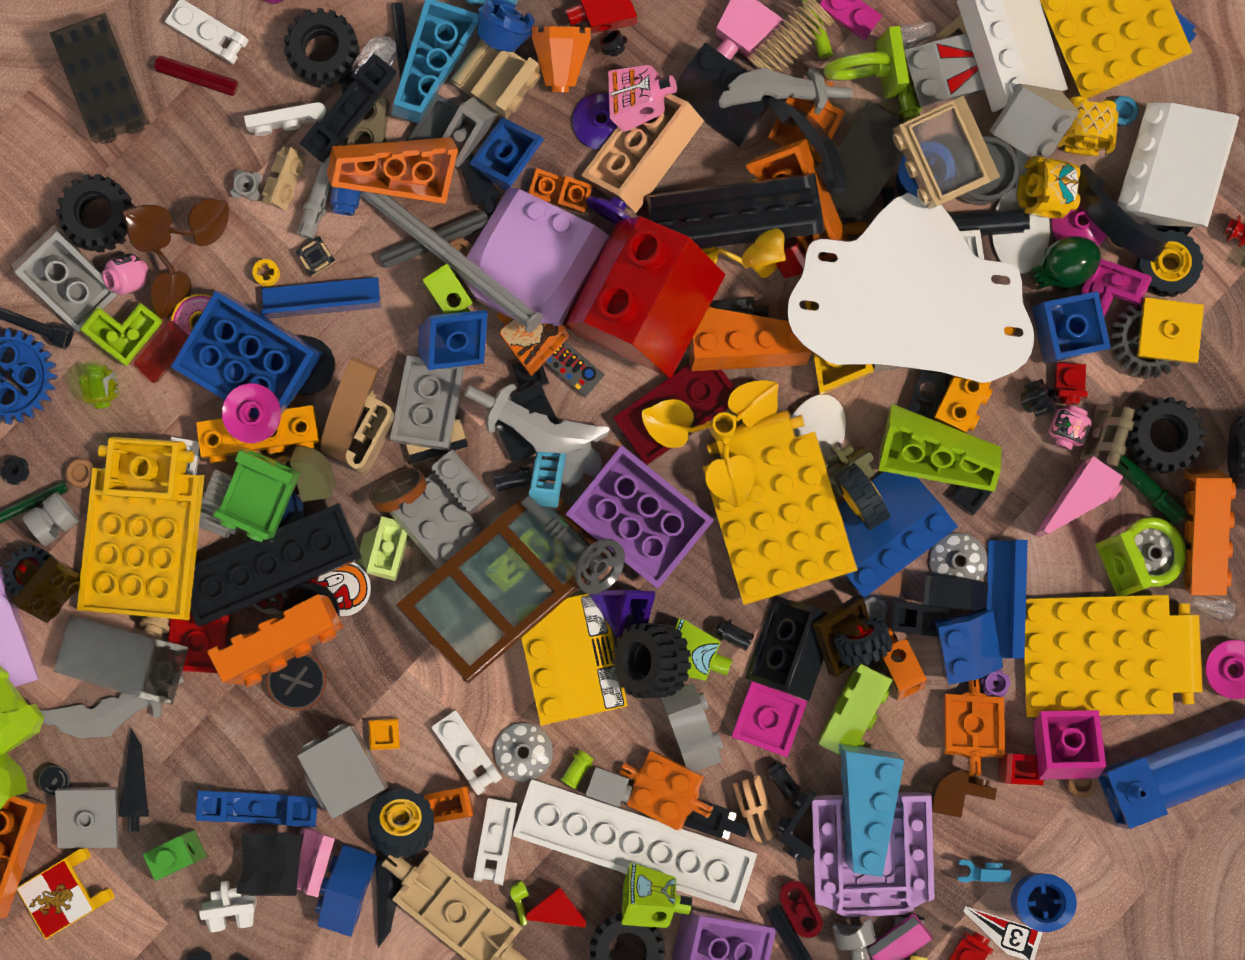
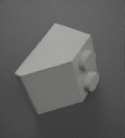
[990,83,1079,158]

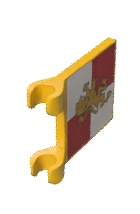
[17,848,115,940]

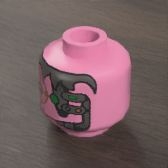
[102,253,148,295]
[1049,405,1091,450]

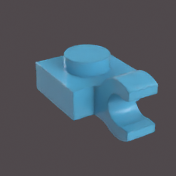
[957,859,1011,883]

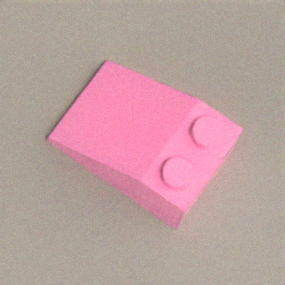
[1035,456,1123,537]

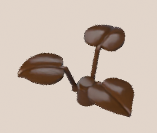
[123,198,229,319]

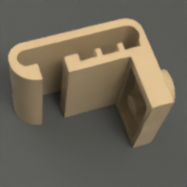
[450,38,541,119]
[346,391,395,474]

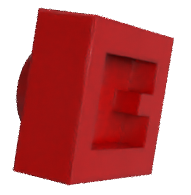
[1054,363,1088,405]
[948,931,994,960]

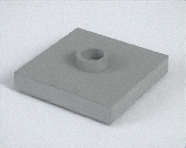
[55,787,119,848]

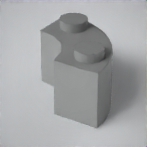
[661,683,723,771]

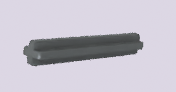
[379,211,489,268]

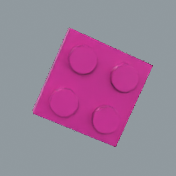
[731,681,807,757]

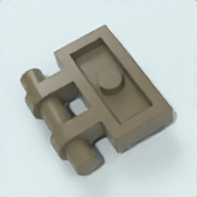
[1079,404,1135,467]

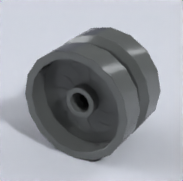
[951,136,1020,206]

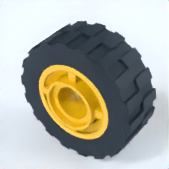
[1136,230,1204,297]
[834,463,891,530]
[368,788,434,858]

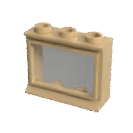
[893,95,1000,210]

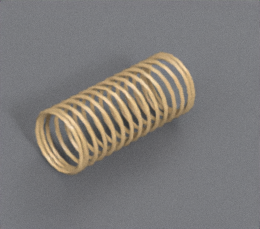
[747,0,834,73]

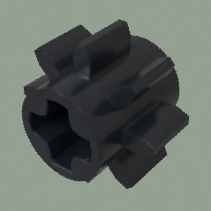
[1021,379,1058,417]

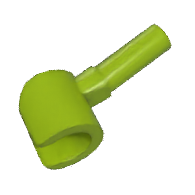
[510,881,530,926]

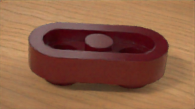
[779,880,823,938]

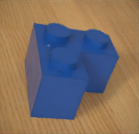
[315,845,377,937]

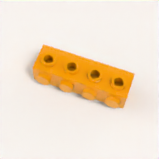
[932,327,1017,433]
[196,405,321,464]

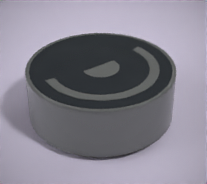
[39,766,71,796]

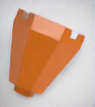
[532,26,591,92]

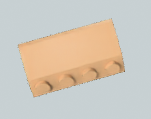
[581,94,704,213]

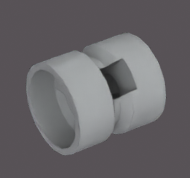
[23,492,80,547]

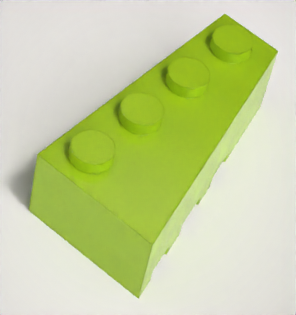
[878,403,1002,492]

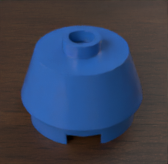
[477,0,535,52]

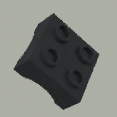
[236,832,302,896]

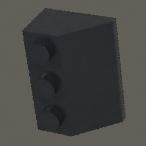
[672,42,774,147]
[745,596,828,701]

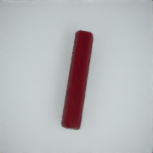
[154,55,238,96]

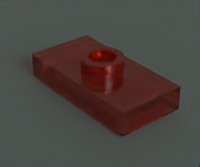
[133,321,189,384]

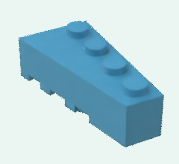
[391,0,479,124]
[839,744,904,877]

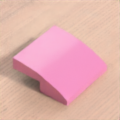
[297,827,335,897]

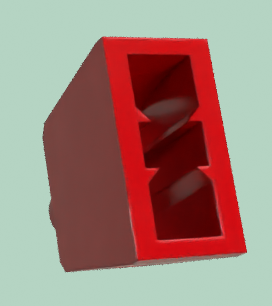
[565,0,637,33]

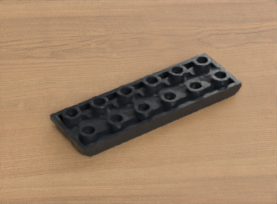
[646,173,825,249]

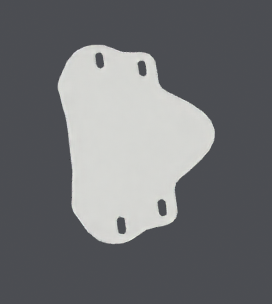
[788,193,1034,383]

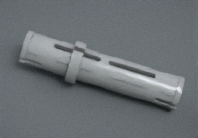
[296,156,332,240]

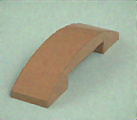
[320,356,379,463]

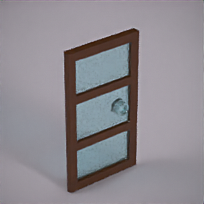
[397,480,614,684]

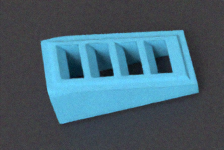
[529,452,566,508]

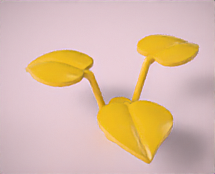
[702,178,785,278]
[642,380,778,507]

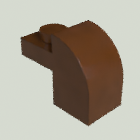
[931,770,997,818]

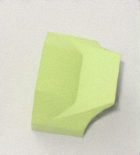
[356,516,408,581]

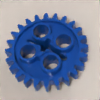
[0,329,58,425]

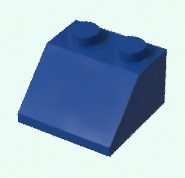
[1031,291,1111,364]
[934,609,1003,685]

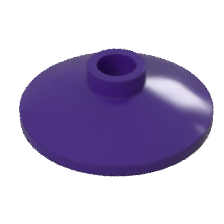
[573,93,617,150]
[586,196,631,225]

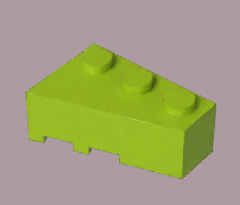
[816,664,892,756]

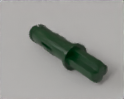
[1111,454,1187,524]

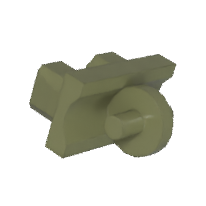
[825,443,875,496]

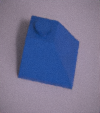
[418,310,488,370]

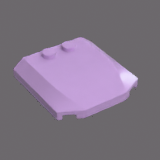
[458,188,609,326]
[811,792,935,917]

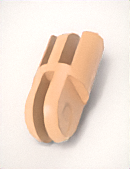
[732,775,773,843]

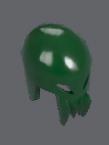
[1028,236,1101,292]

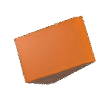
[424,785,475,823]

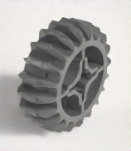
[1109,301,1181,379]

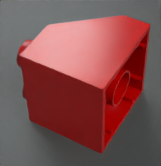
[563,216,726,378]

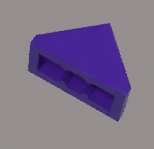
[589,590,655,638]

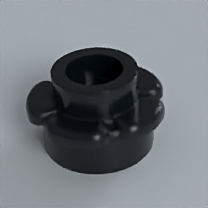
[600,30,627,57]
[0,456,30,485]

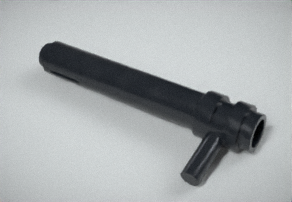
[870,187,1030,236]

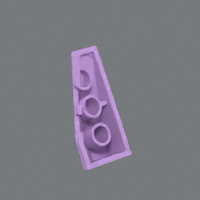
[0,567,39,687]

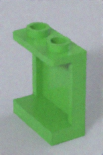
[213,448,301,542]

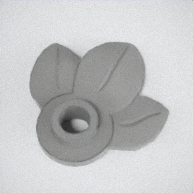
[544,441,602,488]

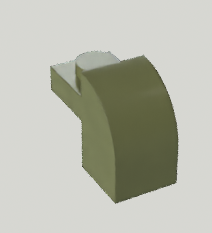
[274,446,336,502]

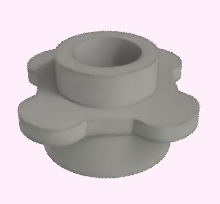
[231,170,262,201]

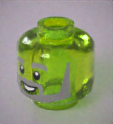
[78,365,120,409]

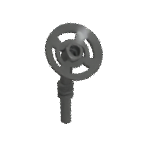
[521,495,625,594]

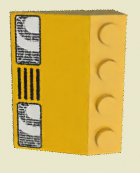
[515,594,628,726]

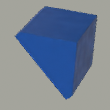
[469,117,544,191]

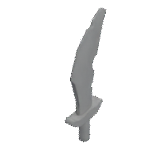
[719,66,852,114]
[464,384,609,454]
[40,669,185,738]

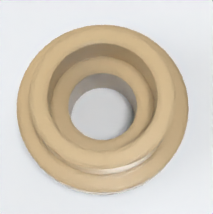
[140,616,170,637]

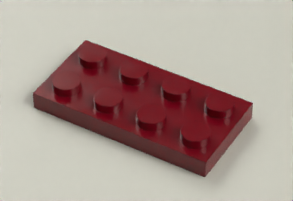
[613,364,736,466]

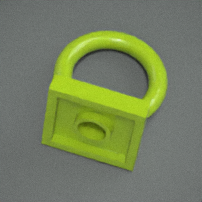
[823,26,909,99]
[1095,517,1186,596]

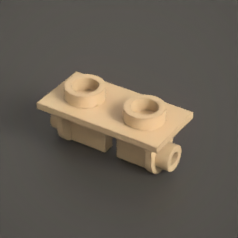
[261,147,306,211]

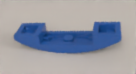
[196,790,318,827]

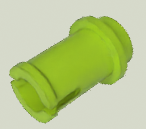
[898,82,922,121]
[560,749,594,790]

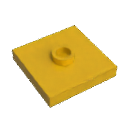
[1137,298,1204,364]

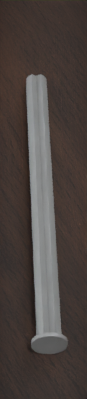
[360,191,543,333]

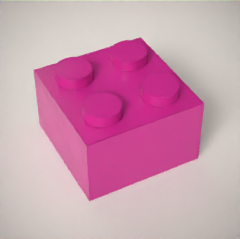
[1033,710,1106,780]

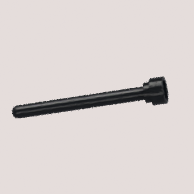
[0,307,74,350]

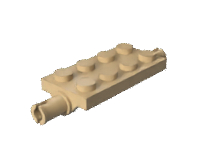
[381,852,528,960]

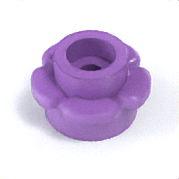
[981,669,1010,697]

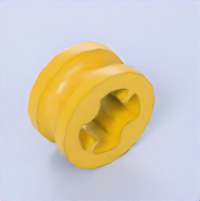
[252,259,280,287]

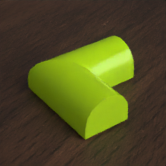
[80,303,164,367]

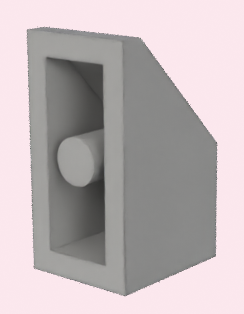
[442,96,498,167]

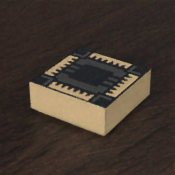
[295,236,336,277]

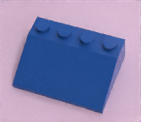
[171,291,323,419]
[839,472,958,598]

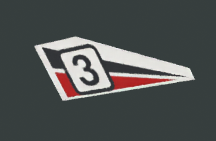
[963,906,1043,960]

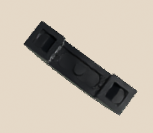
[299,53,397,163]
[767,97,846,195]
[1077,164,1168,262]

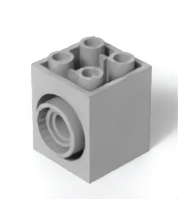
[297,723,390,819]

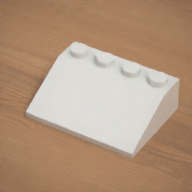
[957,0,1068,113]
[1117,103,1239,227]

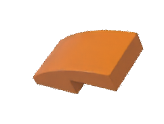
[527,168,593,213]

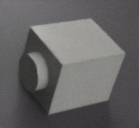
[586,767,633,807]

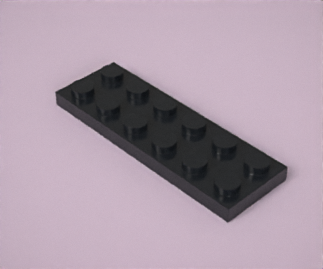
[190,503,362,627]

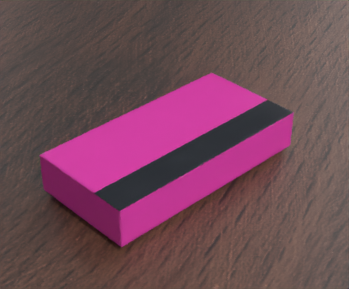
[867,913,932,960]

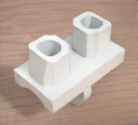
[199,881,257,932]

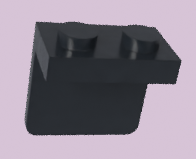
[487,381,560,462]
[774,789,817,862]

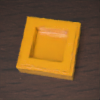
[368,719,400,750]

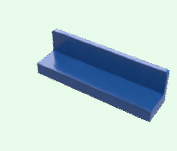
[261,277,382,319]
[986,539,1028,659]

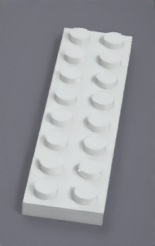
[513,779,757,911]

